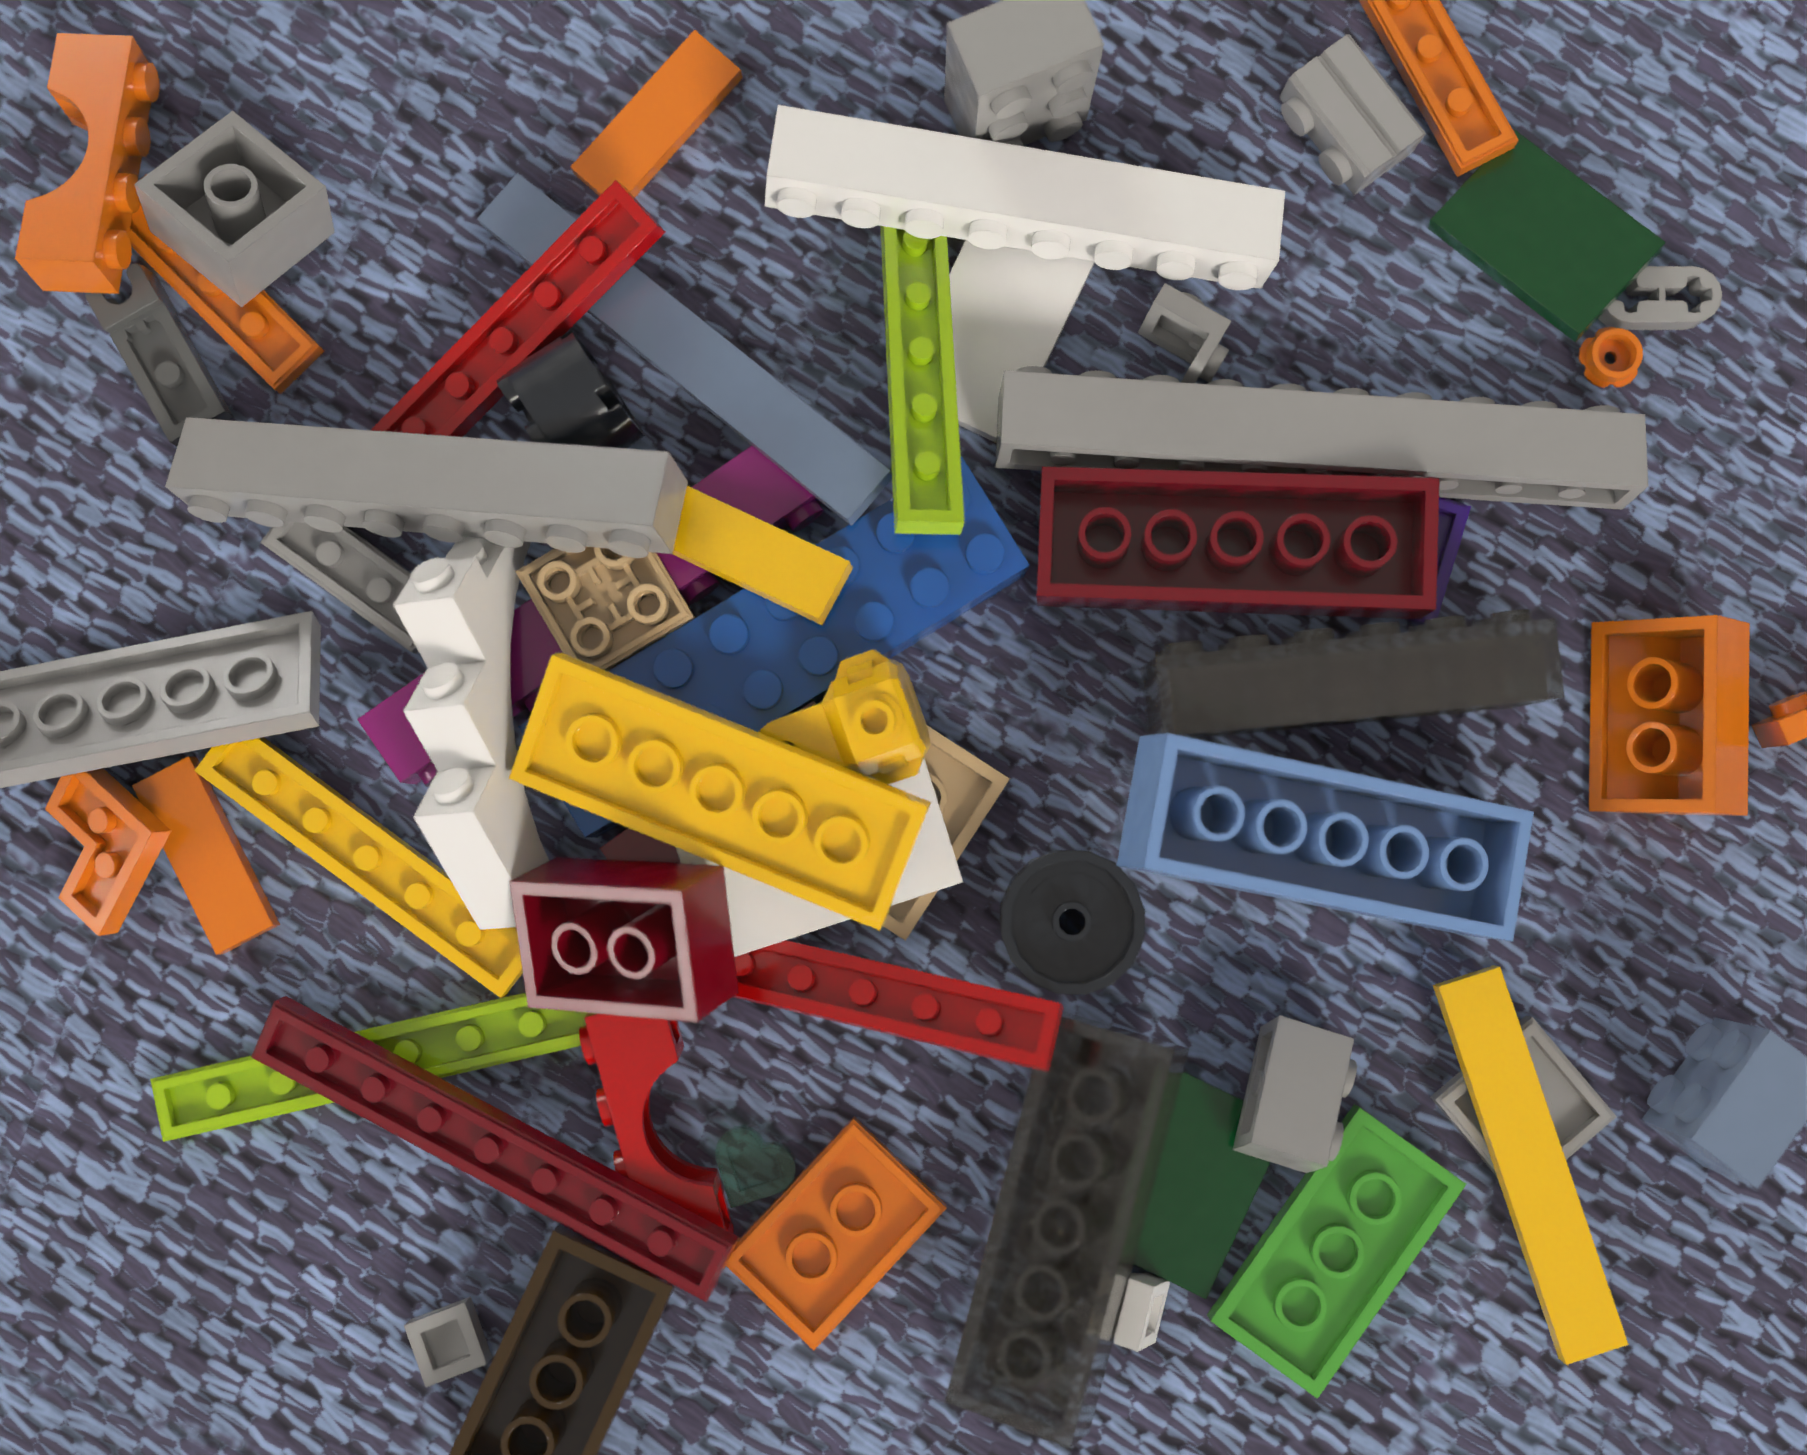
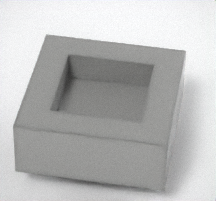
[404,1296,493,1387]

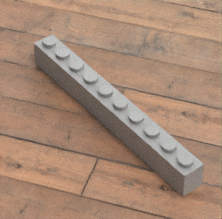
[995,366,1648,510]

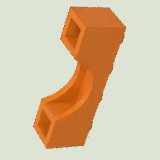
[15,33,160,294]

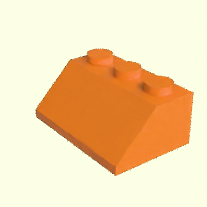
[1589,615,1750,816]

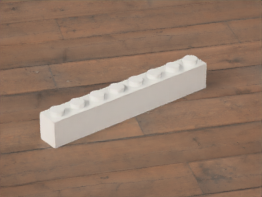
[765,105,1285,290]

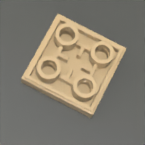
[515,547,695,671]

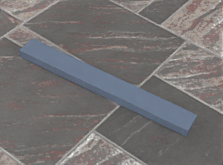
[477,173,892,526]

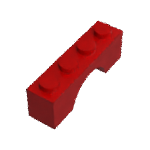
[579,1013,734,1233]

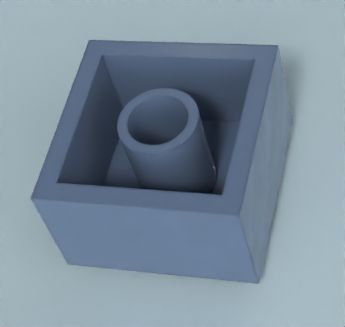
[1641,1018,1807,1189]

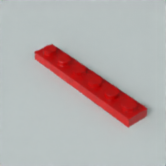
[371,180,665,437]
[733,940,1064,1072]

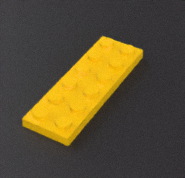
[509,652,931,930]

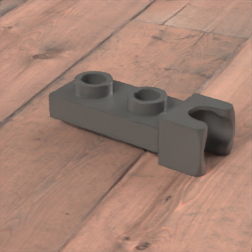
[85,263,234,446]

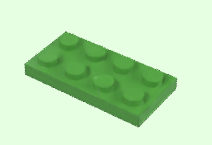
[1207,1104,1466,1399]

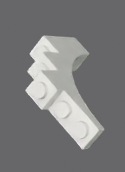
[393,536,549,930]

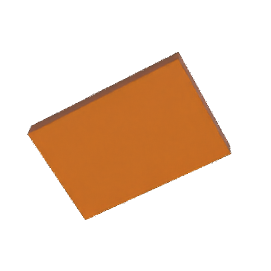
[726,1116,947,1351]

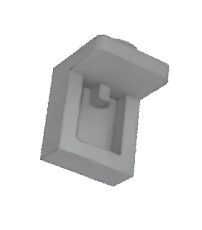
[1138,283,1231,383]

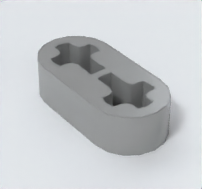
[1598,266,1722,330]

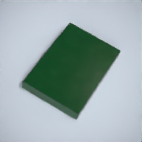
[1428,130,1666,343]
[1087,1064,1270,1299]

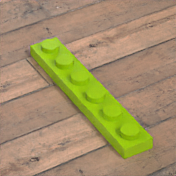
[880,226,965,535]

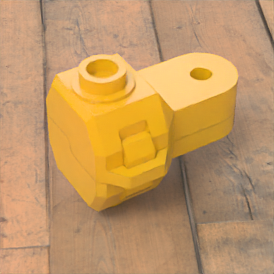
[759,649,931,785]

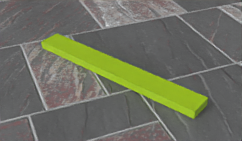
[150,992,587,1142]

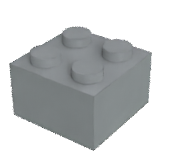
[134,111,335,307]

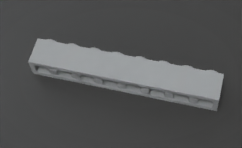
[165,417,688,558]

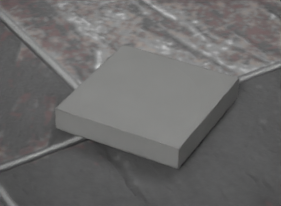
[1430,1015,1617,1176]

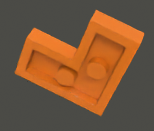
[45,768,171,936]

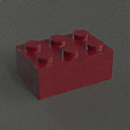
[510,857,739,1022]

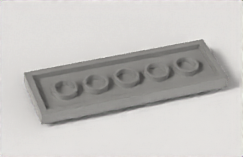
[0,611,321,788]

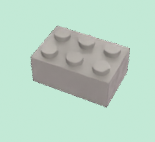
[944,0,1104,146]

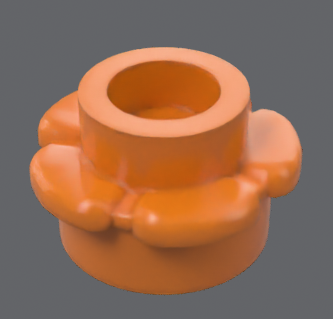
[1578,327,1643,388]

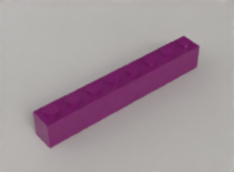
[357,445,824,787]

